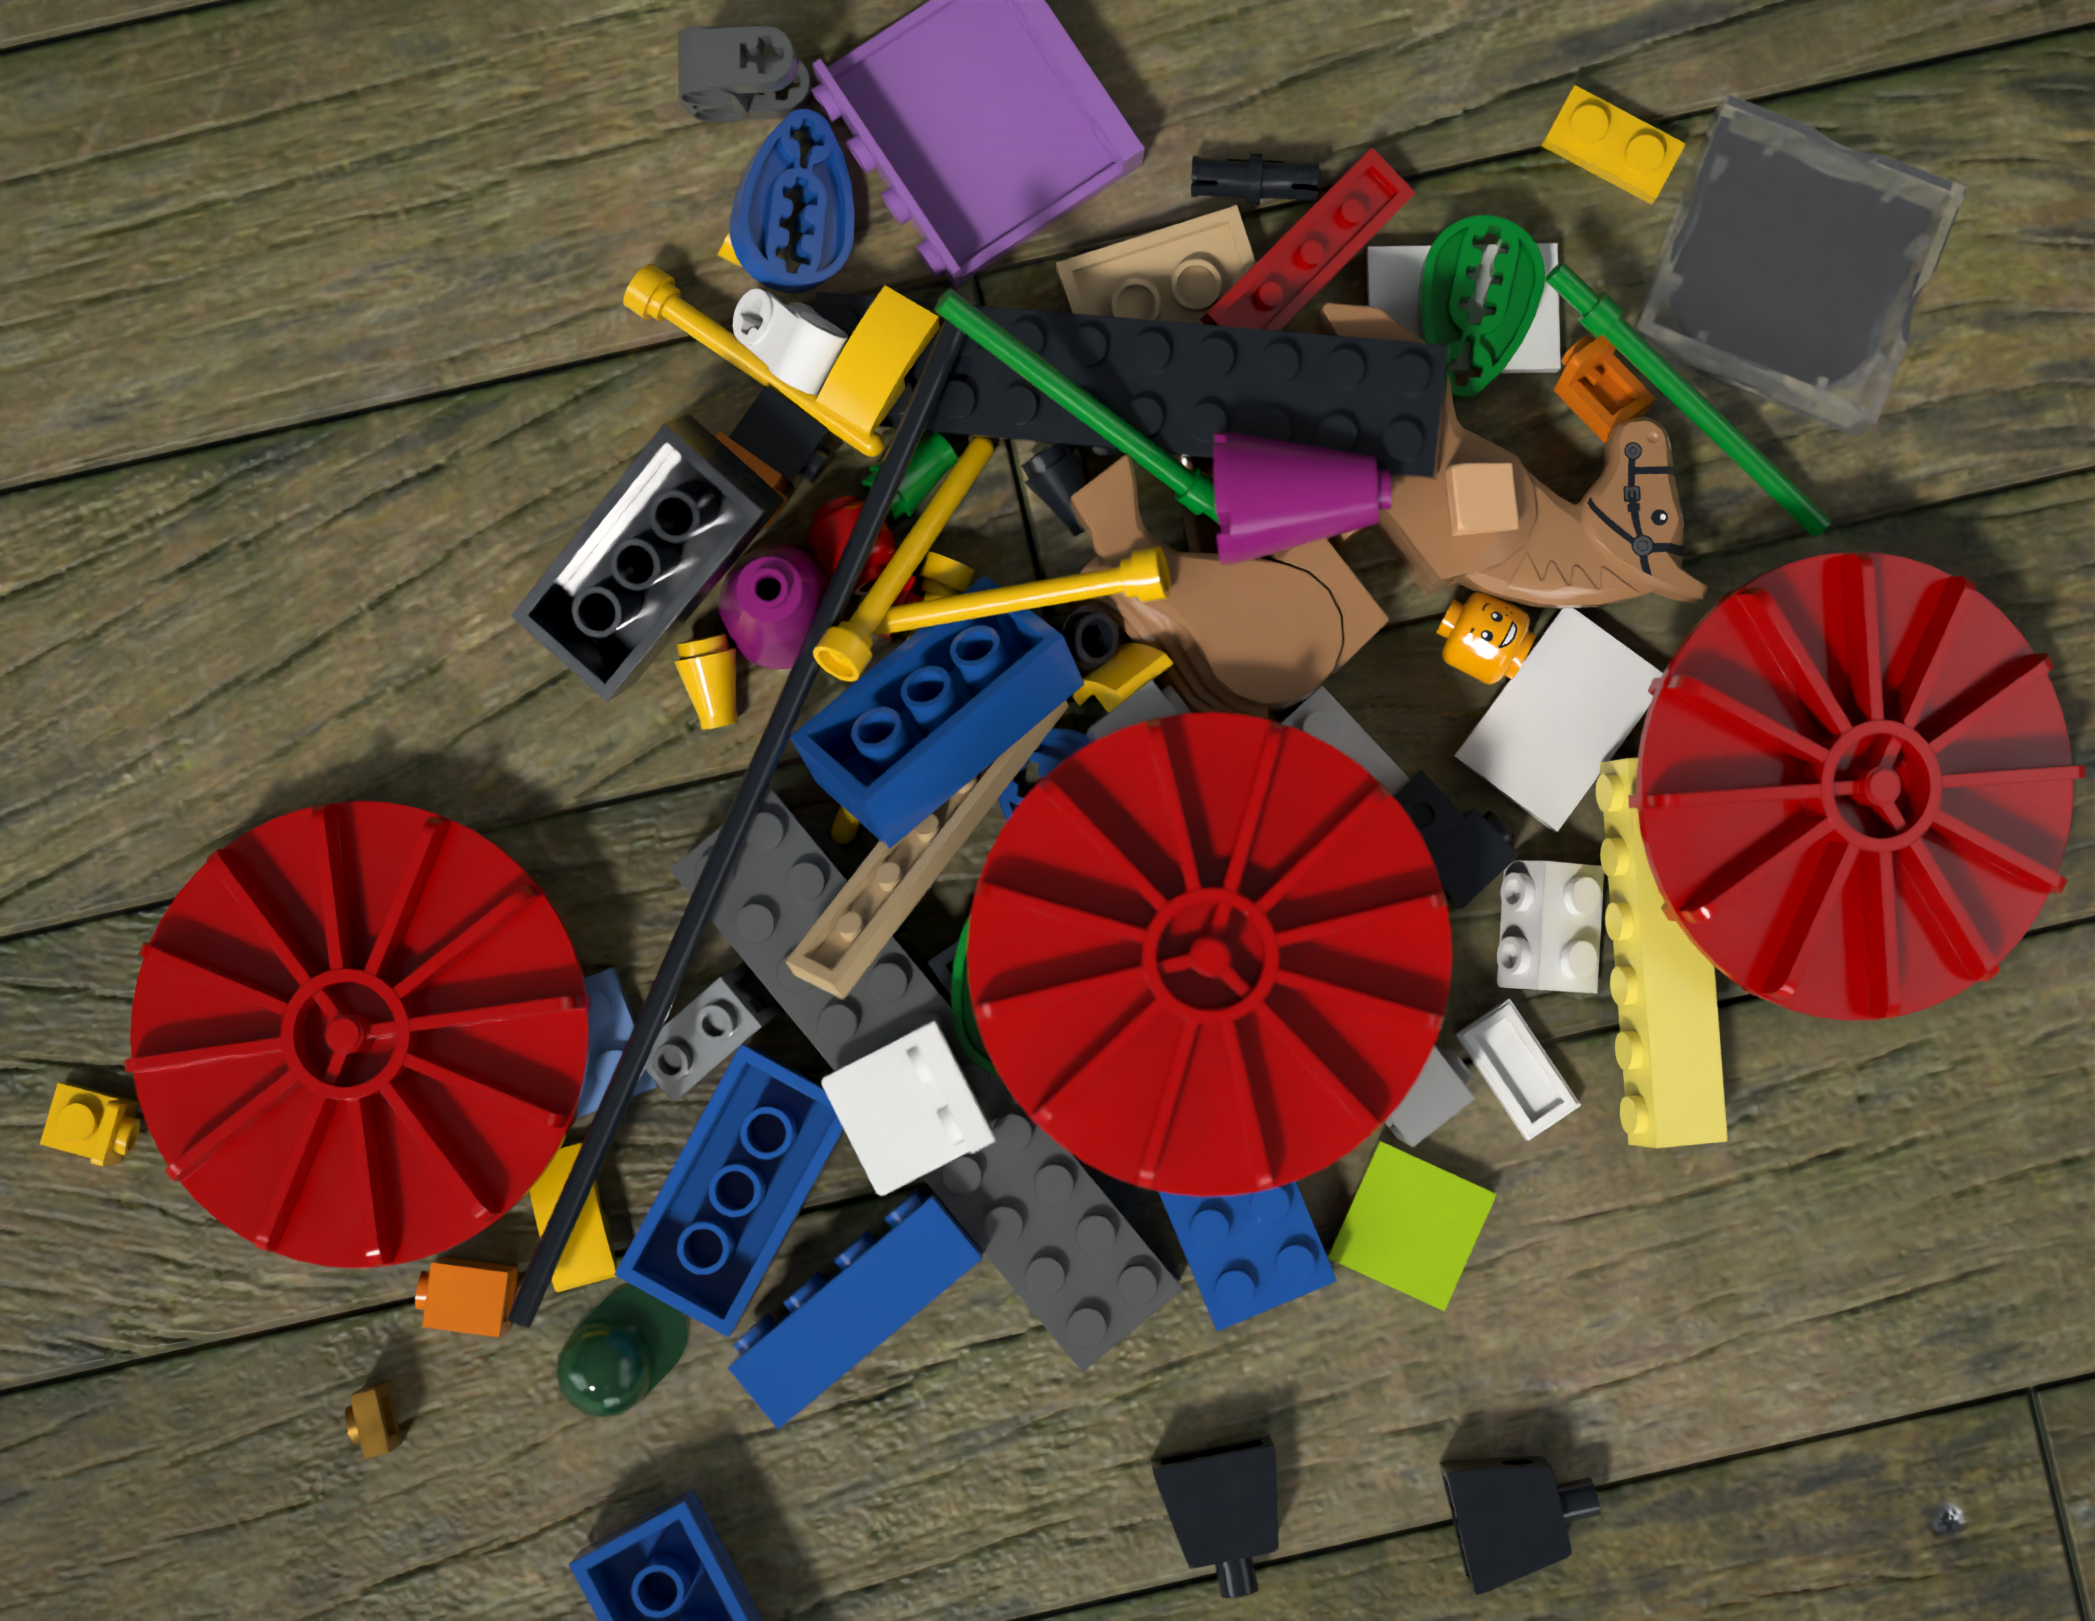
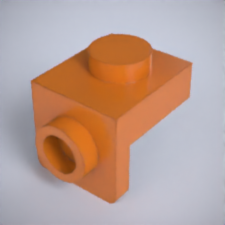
[1553,335,1656,444]

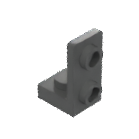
[645,961,785,1101]

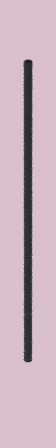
[506,319,966,1328]

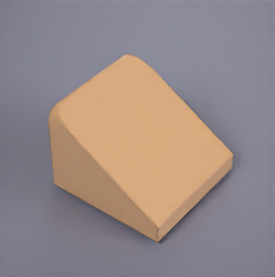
[1445,463,1519,536]

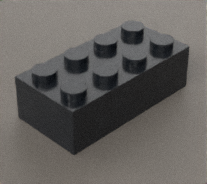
[511,414,786,702]

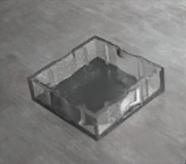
[1630,94,1968,437]

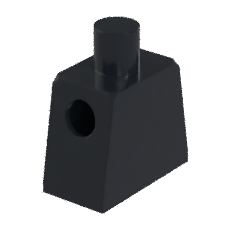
[1151,1435,1279,1598]
[1439,1456,1601,1595]

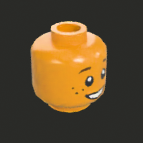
[1436,591,1536,685]

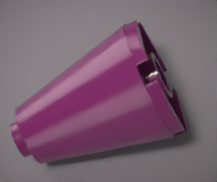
[1213,432,1392,565]
[718,543,845,670]

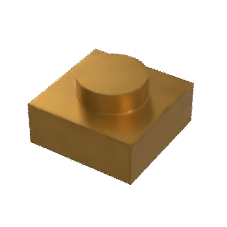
[345,1381,402,1459]

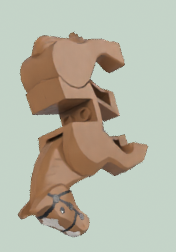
[1067,303,1708,719]

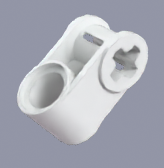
[733,288,848,395]

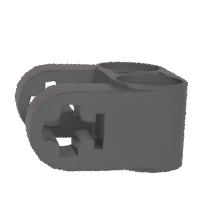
[678,26,814,123]

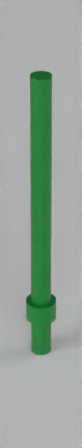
[1545,261,1831,537]
[935,289,1221,526]

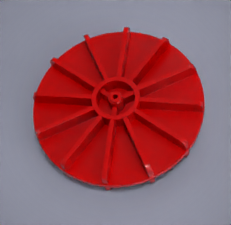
[1628,552,2086,1021]
[967,712,1452,1197]
[124,801,592,1269]

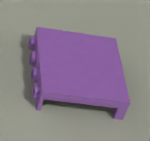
[811,0,1145,288]

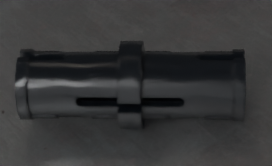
[1191,153,1319,205]

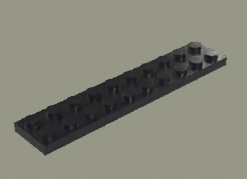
[814,292,1451,480]

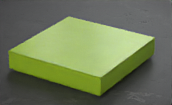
[1326,1140,1497,1312]

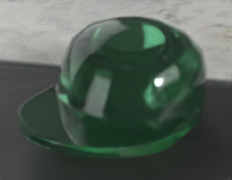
[555,1286,688,1419]

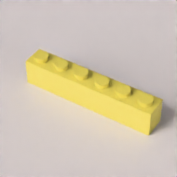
[1596,758,1728,1148]

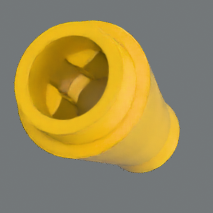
[674,633,739,730]

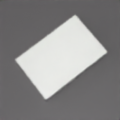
[1366,243,1561,374]
[1452,608,1663,833]

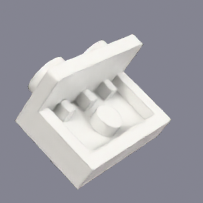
[1497,860,1604,994]

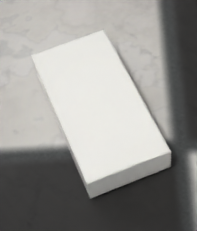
[1454,999,1581,1141]

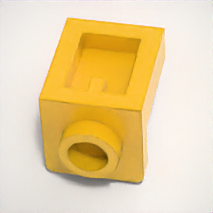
[40,1081,141,1167]

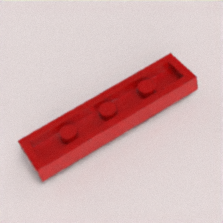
[1200,148,1415,331]

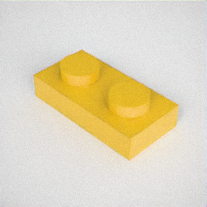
[1541,85,1686,205]

